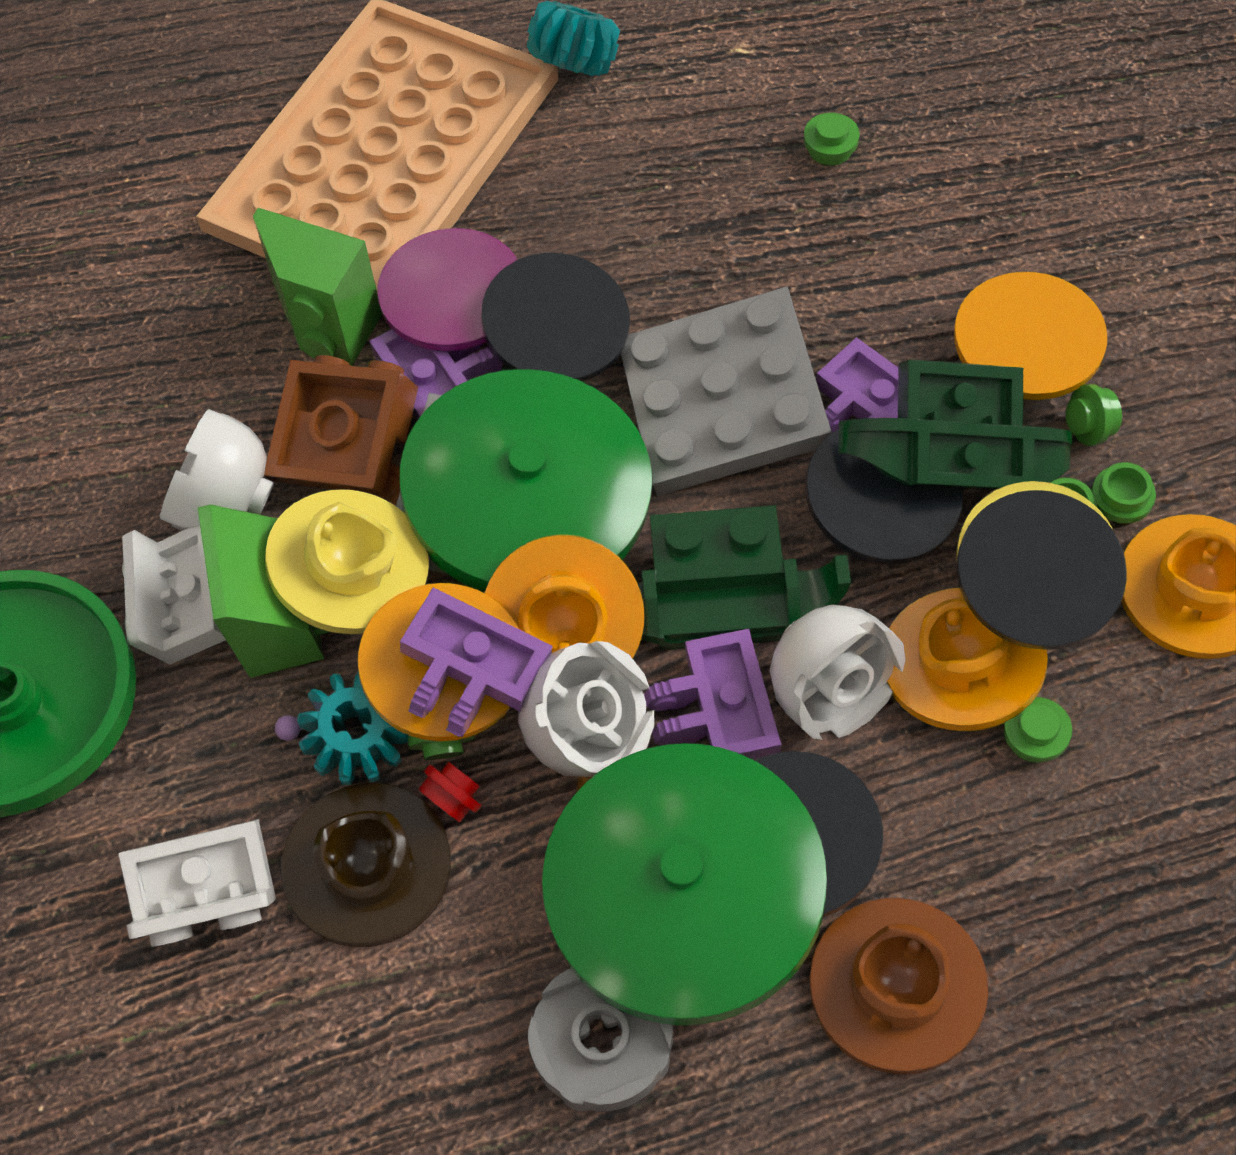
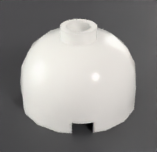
[160,409,274,531]
[770,604,906,740]
[518,641,654,777]

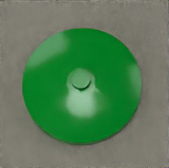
[400,369,652,592]
[0,570,136,817]
[542,743,827,1025]

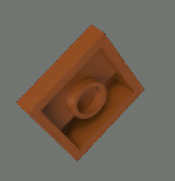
[264,355,418,495]

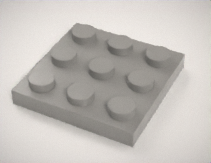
[621,286,832,496]

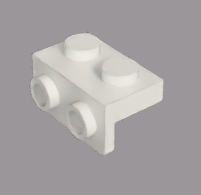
[122,526,226,665]
[118,819,276,947]

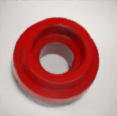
[418,761,482,822]

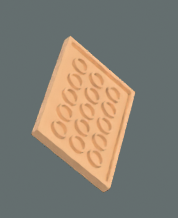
[196,0,559,294]

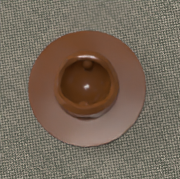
[809,898,988,1074]

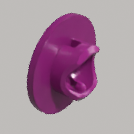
[378,228,518,351]

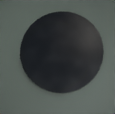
[481,253,630,382]
[805,429,963,564]
[957,490,1127,650]
[755,751,883,917]

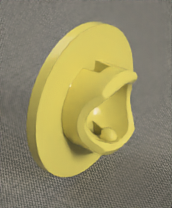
[265,490,429,634]

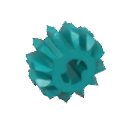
[527,1,620,76]
[297,671,410,785]

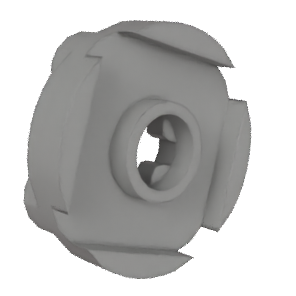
[528,968,673,1112]

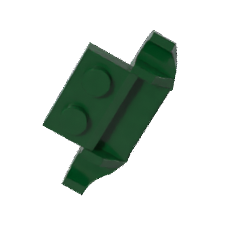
[839,359,1072,489]
[638,505,851,650]

